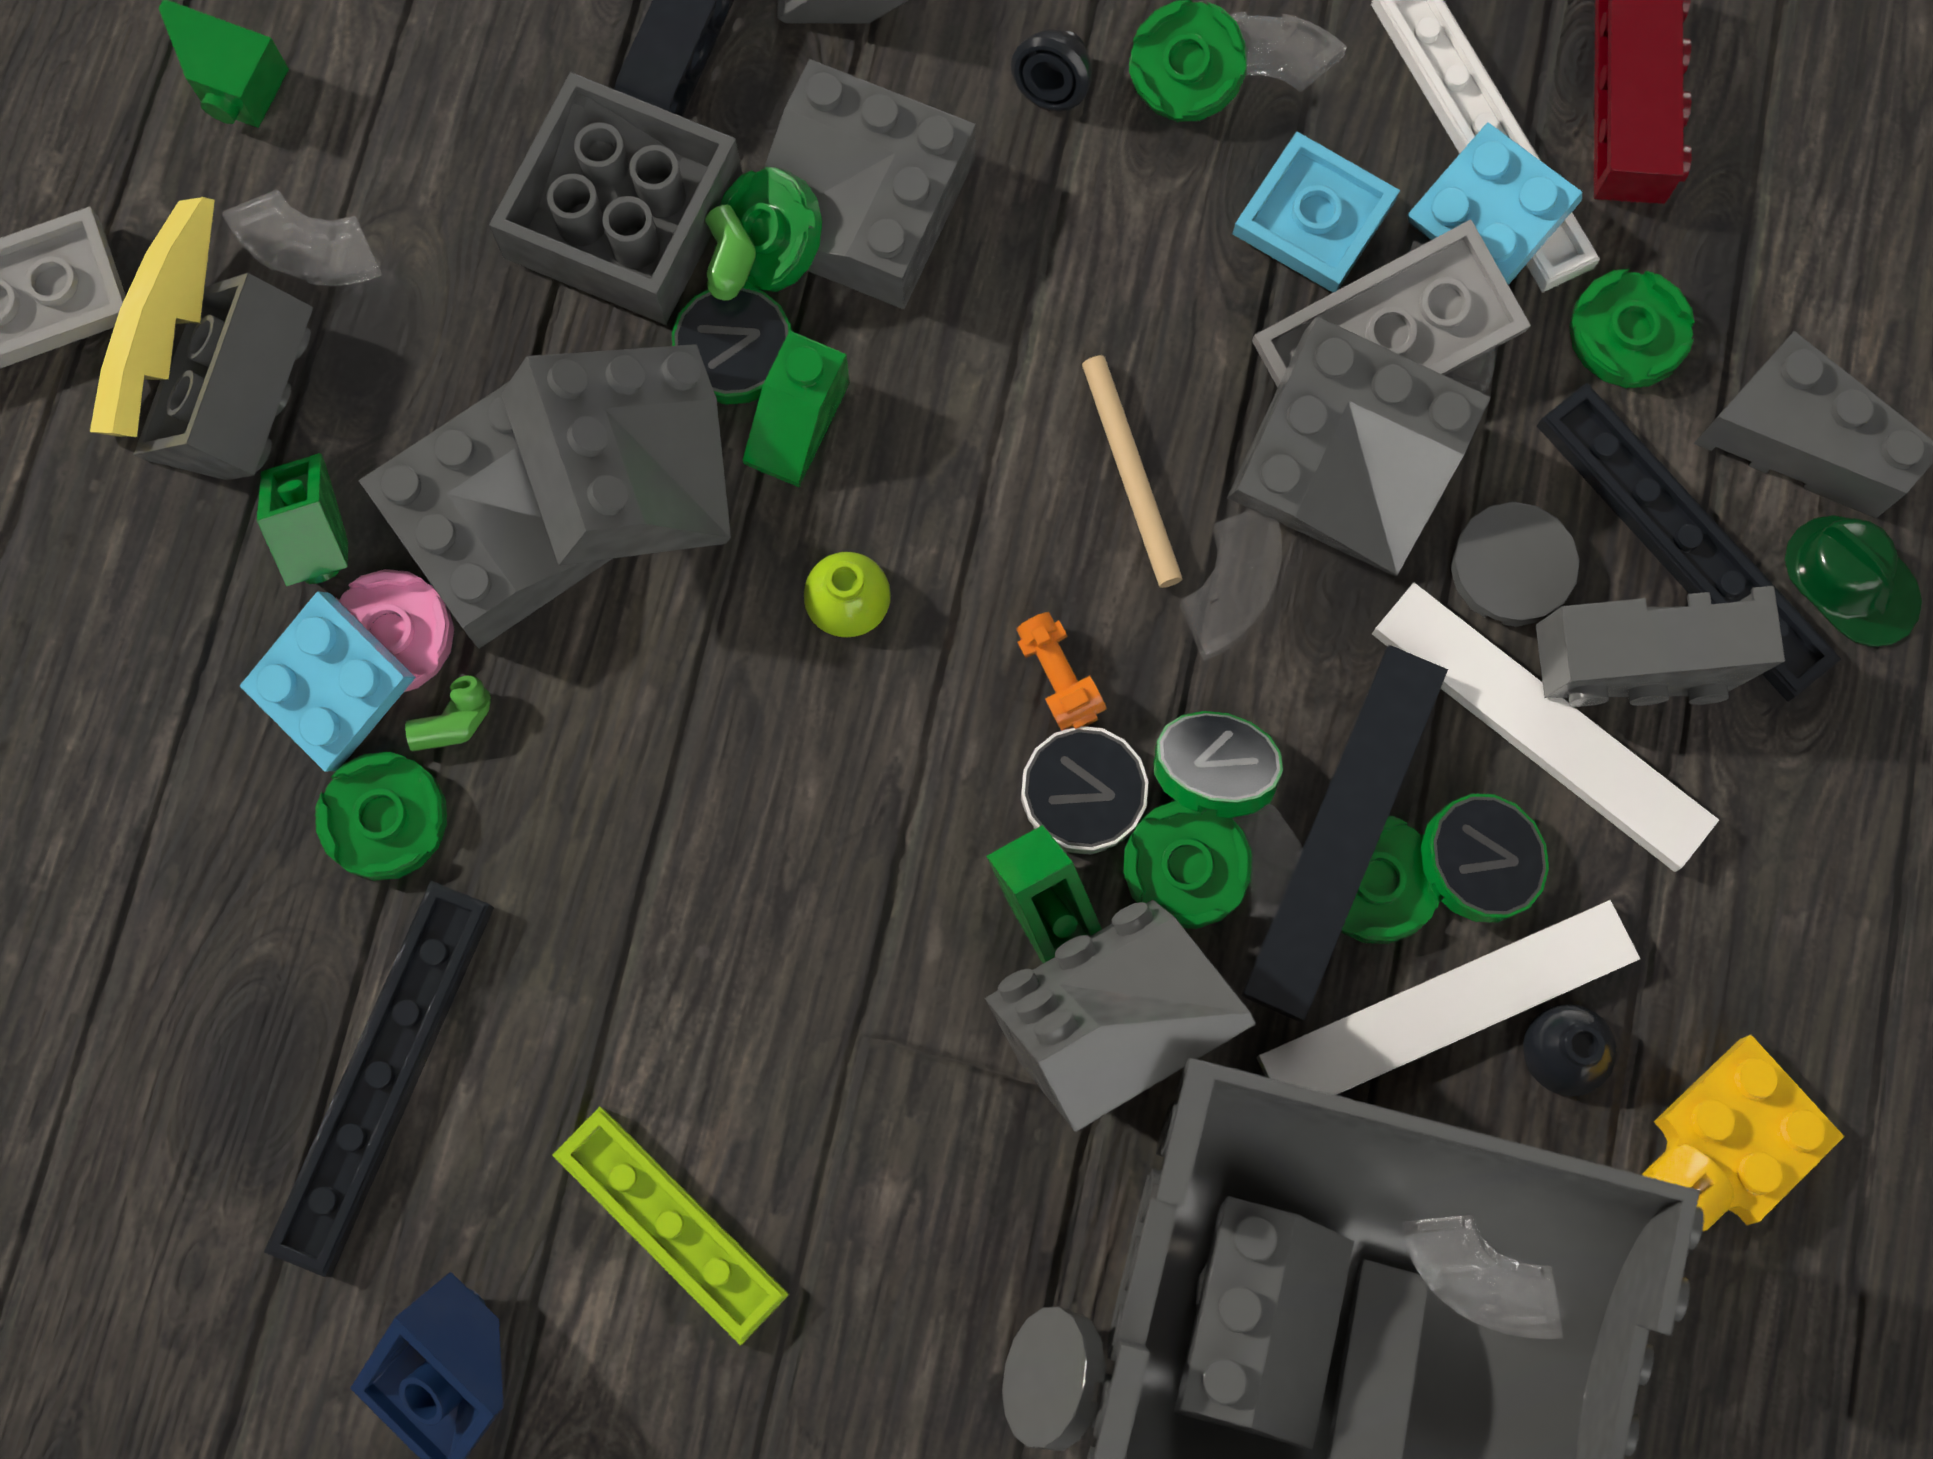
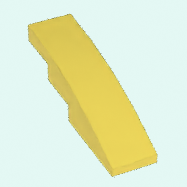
[90,197,215,437]

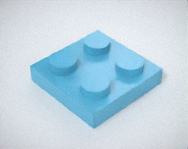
[1407,122,1583,285]
[1233,132,1400,293]
[240,591,416,772]

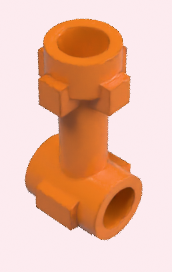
[1016,612,1107,731]

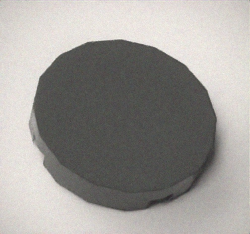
[1450,502,1580,627]
[1002,1307,1106,1451]

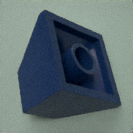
[350,1272,503,1459]

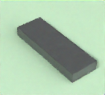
[1326,1259,1430,1459]

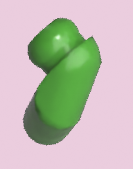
[705,205,756,301]
[405,676,491,752]

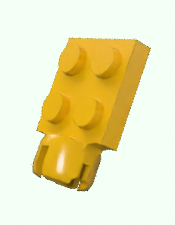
[1642,1035,1845,1232]

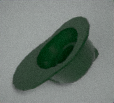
[1784,515,1922,647]

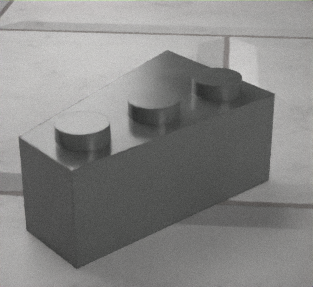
[1694,331,1933,518]
[1536,586,1785,707]

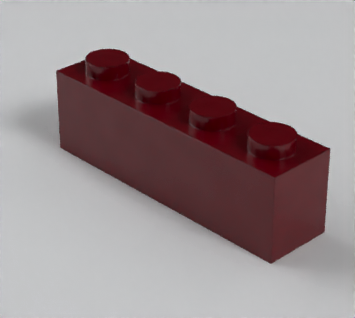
[1594,0,1692,204]

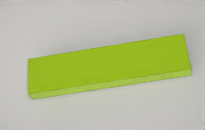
[552,1107,790,1345]

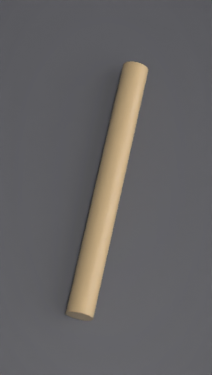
[1082,355,1183,588]

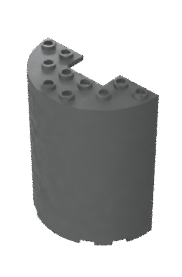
[1087,1058,1704,1459]

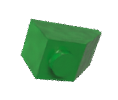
[158,0,289,128]
[743,331,850,487]
[257,453,348,587]
[986,825,1102,964]

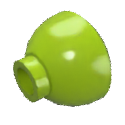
[804,552,891,637]

